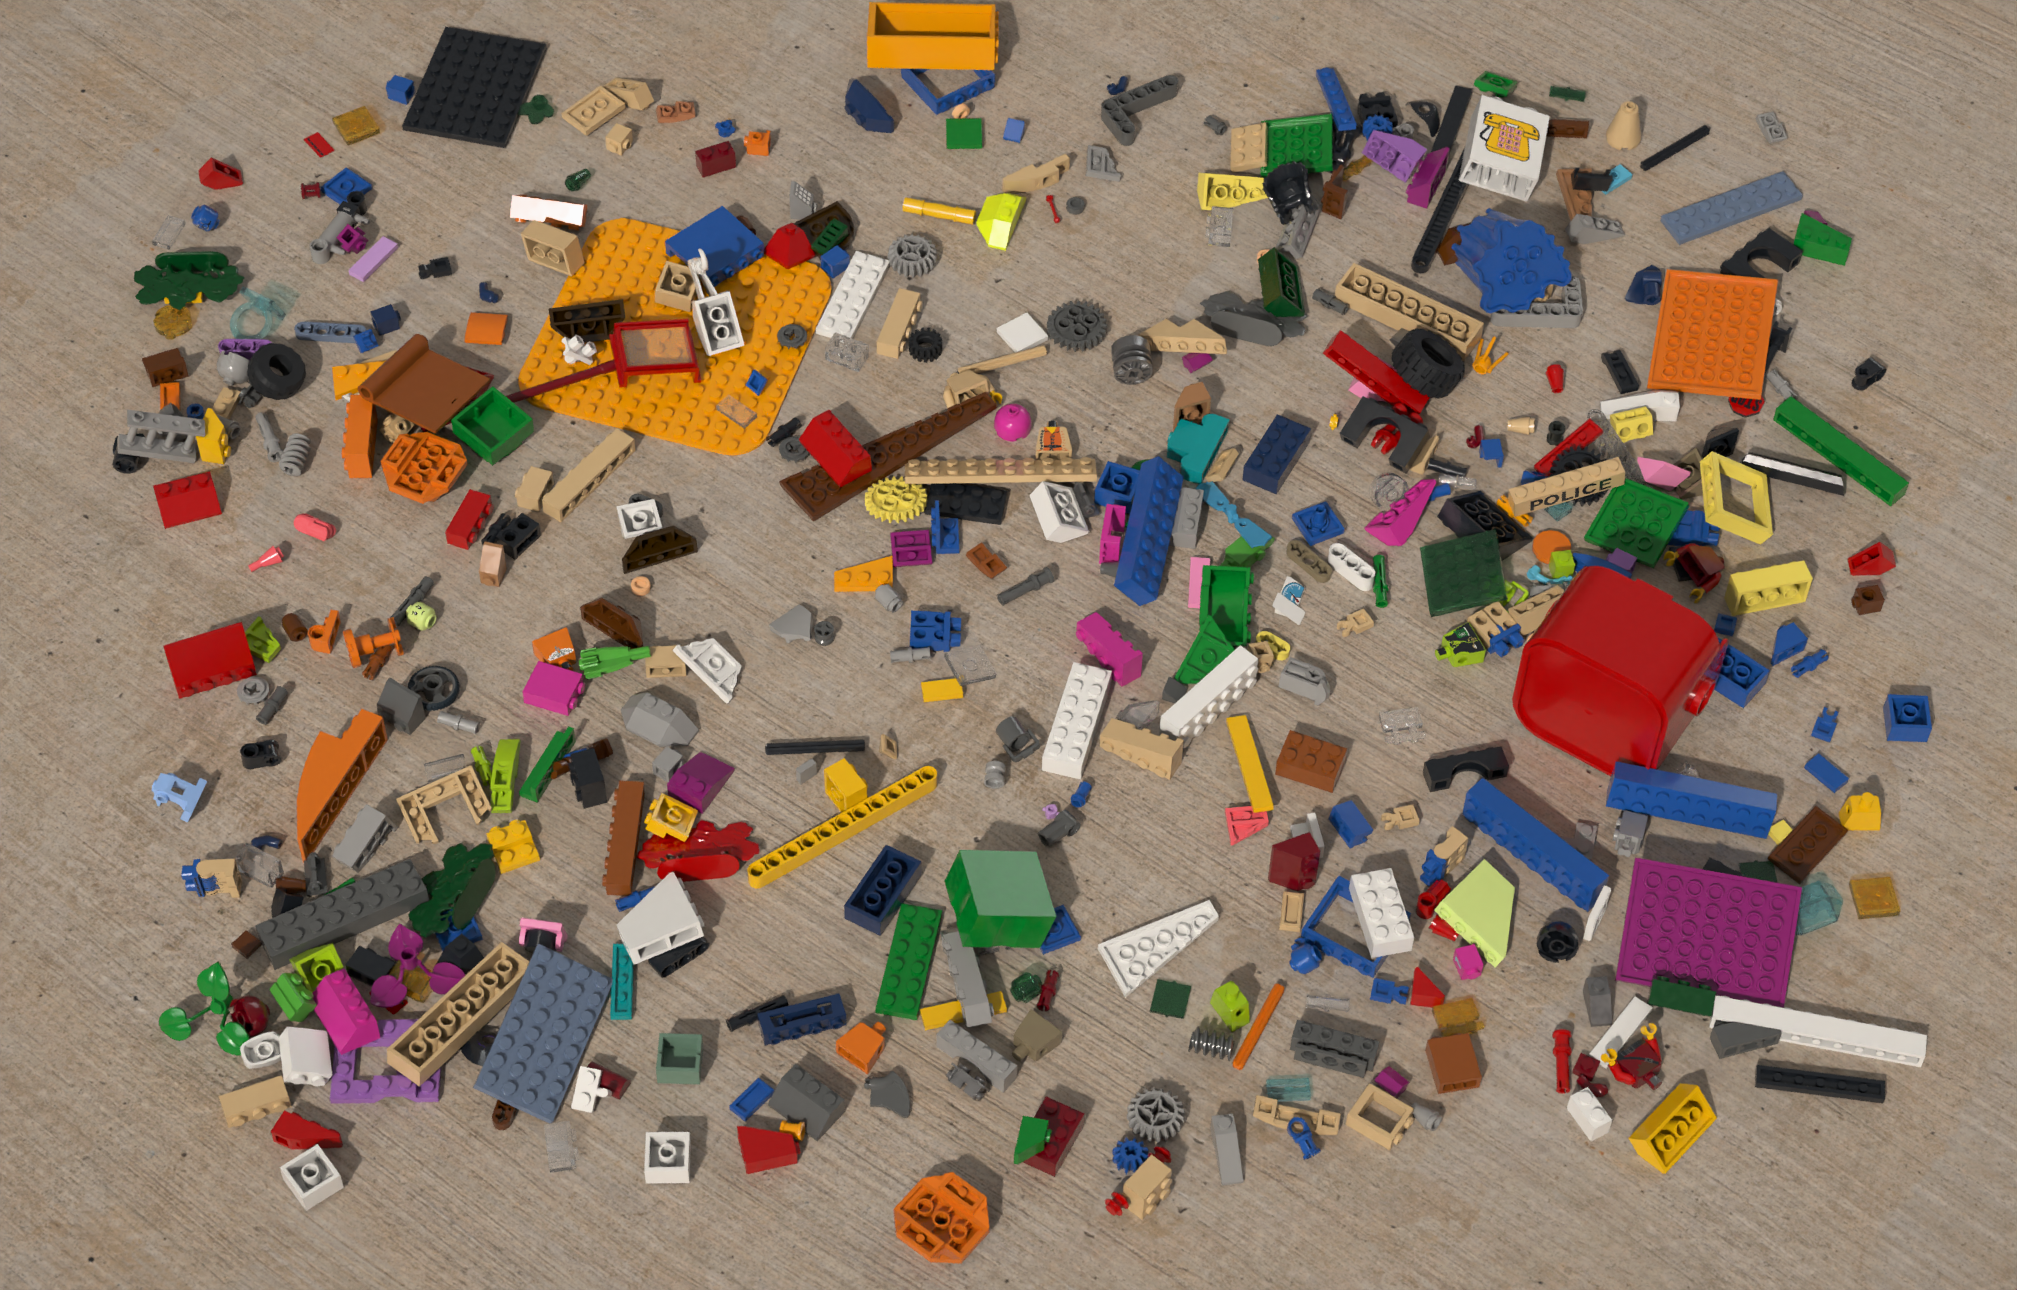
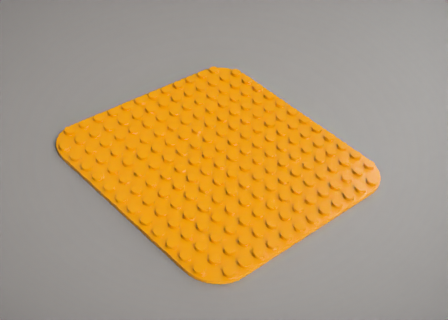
[518,218,831,455]

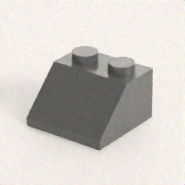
[377,677,425,735]

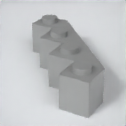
[940,928,994,1027]

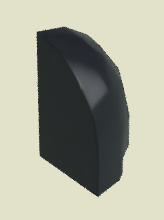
[271,888,304,918]

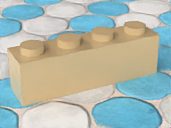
[877,288,923,359]

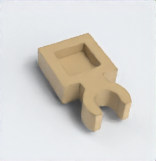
[1337,608,1374,637]
[1381,804,1420,830]

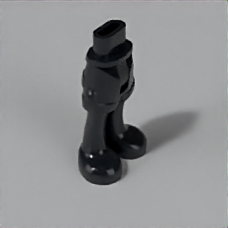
[1327,119,1362,174]

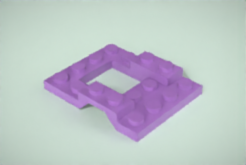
[330,1019,441,1104]

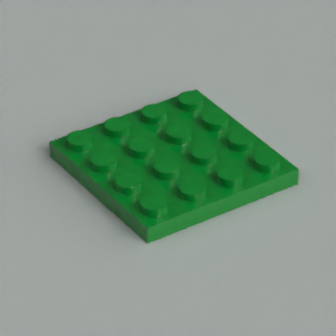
[1260,114,1333,178]
[1584,478,1689,569]

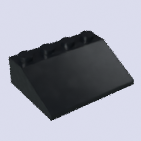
[1437,491,1534,565]

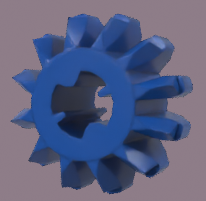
[1363,114,1393,141]
[1112,1137,1149,1174]

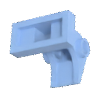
[152,773,207,823]

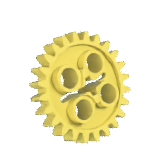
[865,476,927,523]

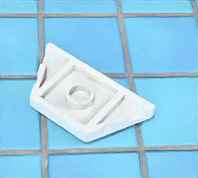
[673,638,741,704]

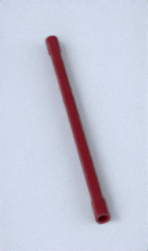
[421,359,616,432]

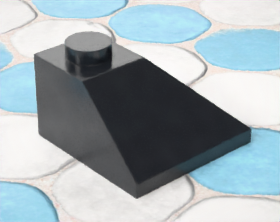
[1702,427,1739,458]
[432,933,484,976]

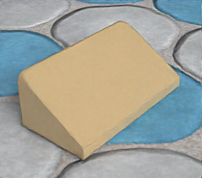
[1410,436,1439,475]

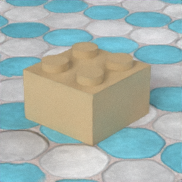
[655,261,701,312]

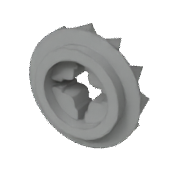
[237,677,270,705]

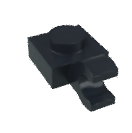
[418,257,452,279]

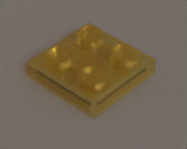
[332,106,380,146]
[1849,877,1901,919]

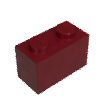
[695,141,736,178]

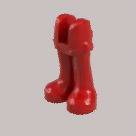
[1371,403,1423,455]

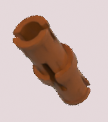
[362,645,392,680]

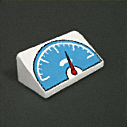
[1275,576,1305,616]

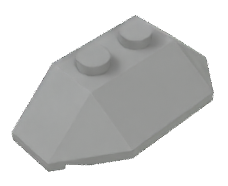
[621,692,699,747]

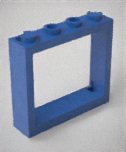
[901,68,995,115]
[1301,876,1411,978]

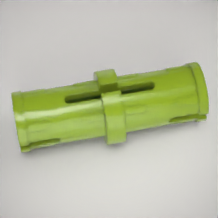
[471,746,492,786]

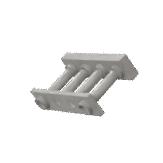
[117,410,205,463]

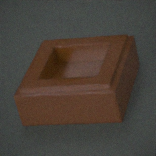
[231,930,262,959]

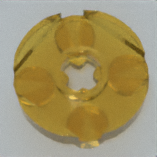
[153,305,192,340]

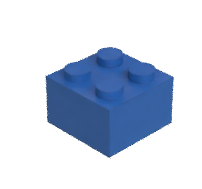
[1094,461,1140,514]
[1883,694,1932,742]

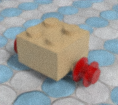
[1105,1146,1172,1220]

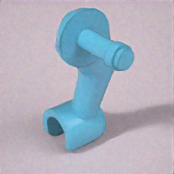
[1527,565,1572,586]

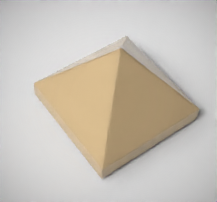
[879,734,897,760]

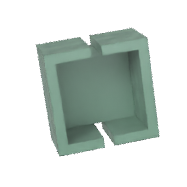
[656,1033,703,1085]

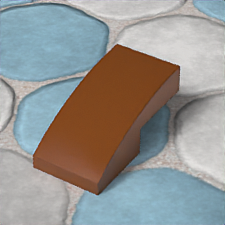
[966,542,1007,579]

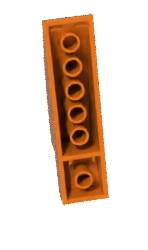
[297,709,388,862]

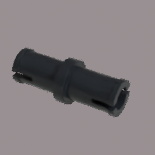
[766,417,802,447]
[1427,458,1467,480]
[481,513,511,545]

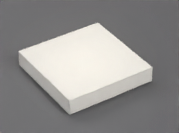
[996,313,1048,353]
[1583,885,1611,941]

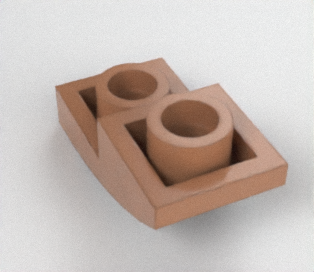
[656,101,695,123]

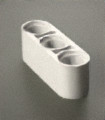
[1328,543,1375,591]

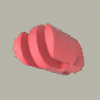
[294,513,336,541]

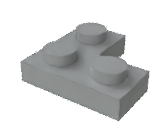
[1559,822,1597,861]

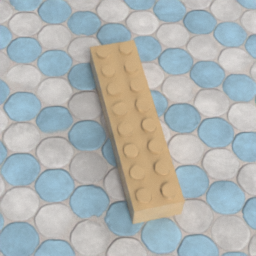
[1335,263,1484,361]
[387,942,529,1087]

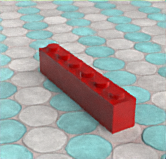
[1323,330,1430,416]

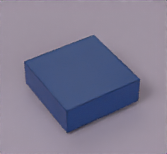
[1714,613,1737,637]

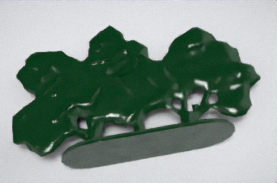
[134,251,245,310]
[408,843,496,938]

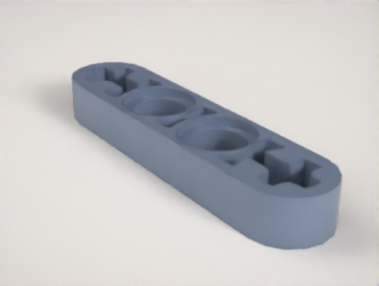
[294,322,367,343]

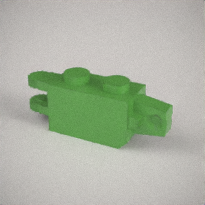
[1220,529,1275,568]

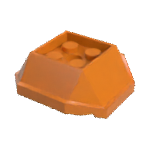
[380,432,468,504]
[894,1172,989,1264]

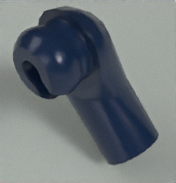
[1107,76,1128,96]
[479,282,499,303]
[250,835,282,851]

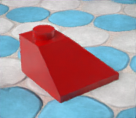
[764,222,815,270]

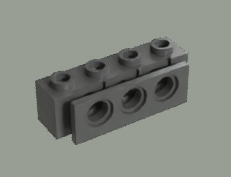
[1290,1020,1380,1078]

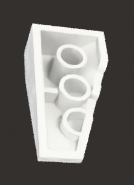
[1600,389,1680,421]

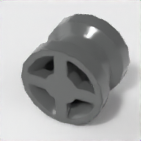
[814,621,834,646]

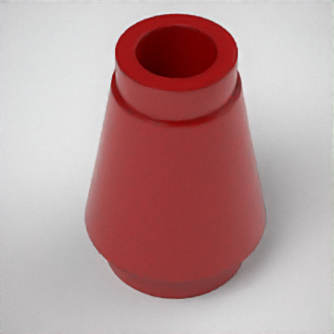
[1545,364,1564,393]
[1429,914,1459,942]

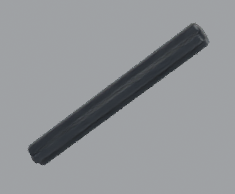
[1640,125,1710,171]
[765,739,865,755]

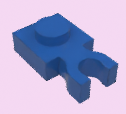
[1811,707,1839,743]
[1370,978,1409,1005]

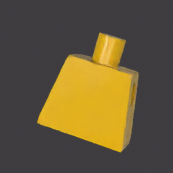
[1838,792,1881,830]

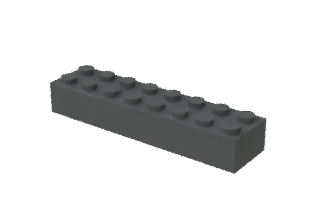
[255,859,429,970]

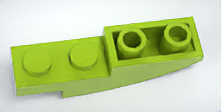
[490,739,521,813]

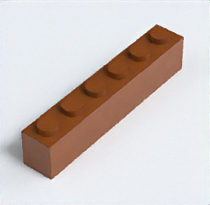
[602,780,645,896]

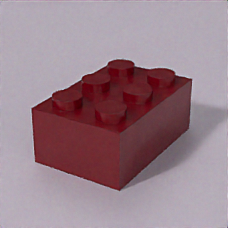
[1023,1096,1085,1177]

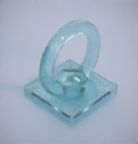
[230,286,286,339]

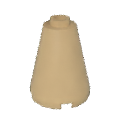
[1606,101,1641,150]

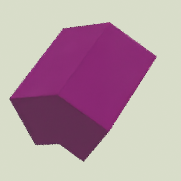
[1182,353,1213,374]
[1374,1066,1409,1099]

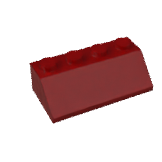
[799,410,872,488]

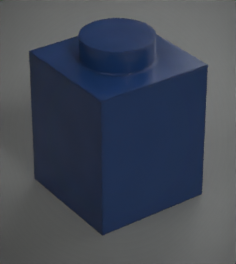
[370,304,401,336]

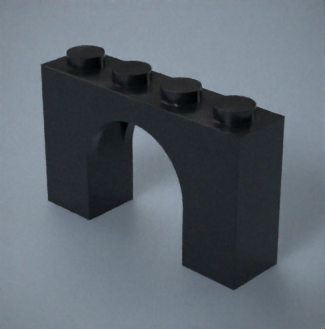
[1720,228,1803,278]
[1339,396,1430,474]

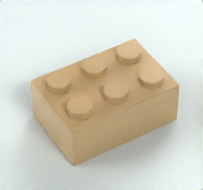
[521,220,585,276]

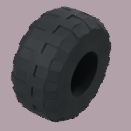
[247,343,306,400]

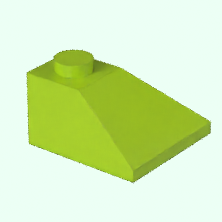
[289,943,344,994]

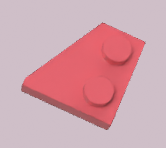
[1225,806,1269,845]

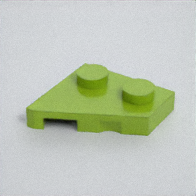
[245,616,281,663]

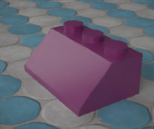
[1406,147,1450,209]

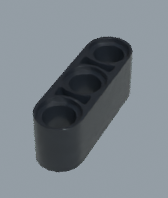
[648,936,710,978]

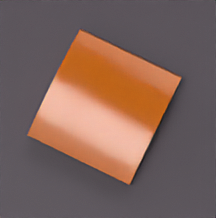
[464,312,508,345]

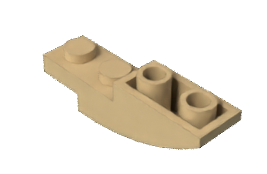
[1002,154,1070,193]

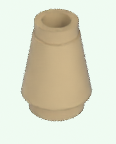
[1507,416,1535,435]

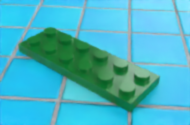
[875,903,942,1020]

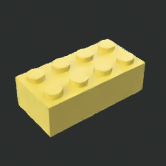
[1724,560,1813,616]

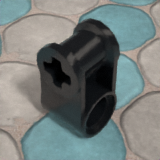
[1851,357,1887,391]
[240,740,281,769]

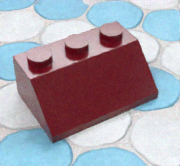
[1268,832,1321,891]

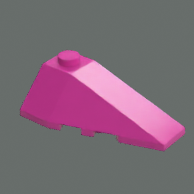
[1364,479,1436,546]

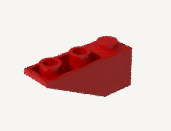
[271,1110,343,1150]

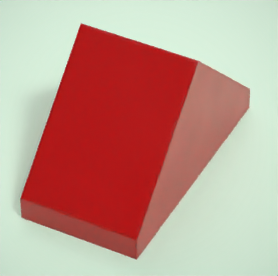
[1410,967,1445,1009]

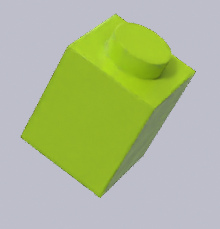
[1549,550,1575,579]

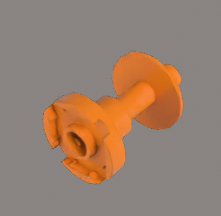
[343,617,404,668]

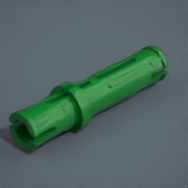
[1373,555,1389,608]

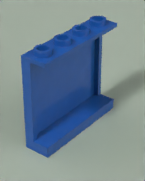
[665,206,764,287]

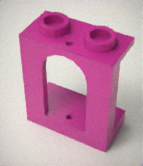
[1099,504,1126,564]

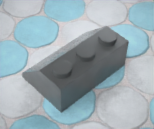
[768,1064,845,1141]

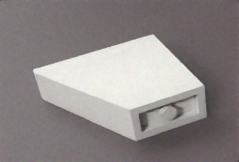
[616,872,704,965]

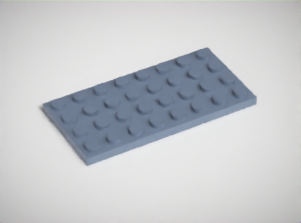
[473,944,613,1124]

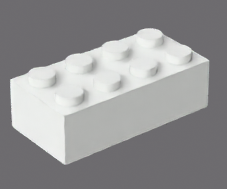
[1349,868,1414,958]

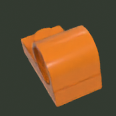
[308,610,341,654]

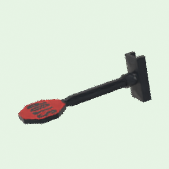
[1728,321,1793,418]

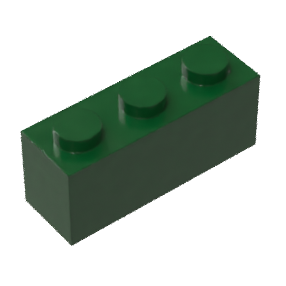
[1647,976,1716,1017]

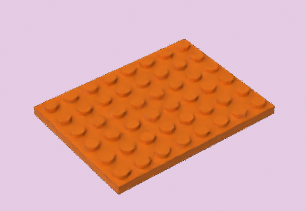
[1647,269,1778,400]

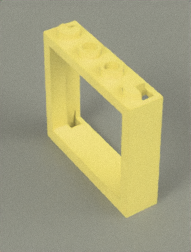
[1700,452,1773,545]

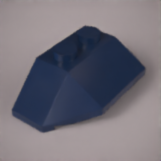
[844,78,894,133]

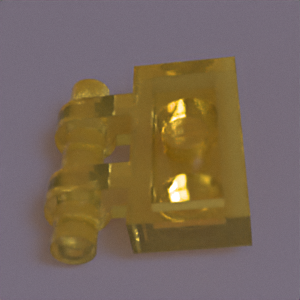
[1432,998,1484,1037]

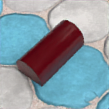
[587,1061,631,1100]

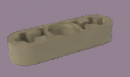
[1286,540,1332,583]

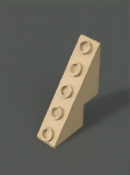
[1138,319,1227,354]

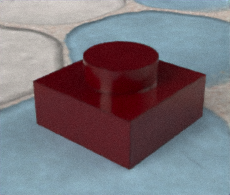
[1572,1053,1601,1082]

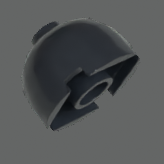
[1537,921,1578,963]

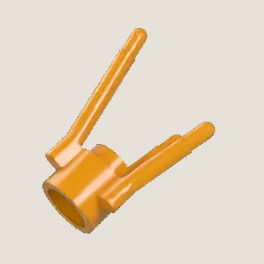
[1472,336,1508,375]

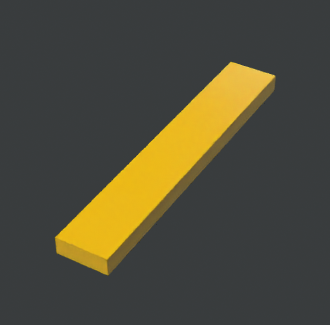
[1226,715,1274,813]

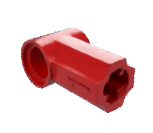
[1416,879,1451,919]

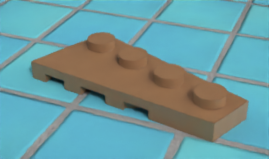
[1556,169,1592,220]

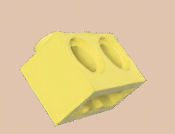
[1610,406,1653,443]

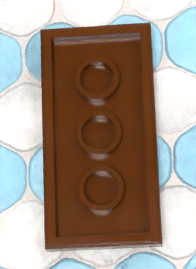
[1767,806,1848,885]

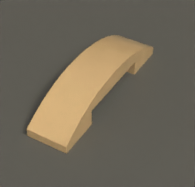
[1253,1095,1341,1135]

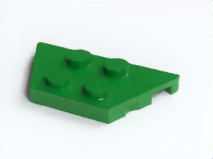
[1174,615,1235,684]

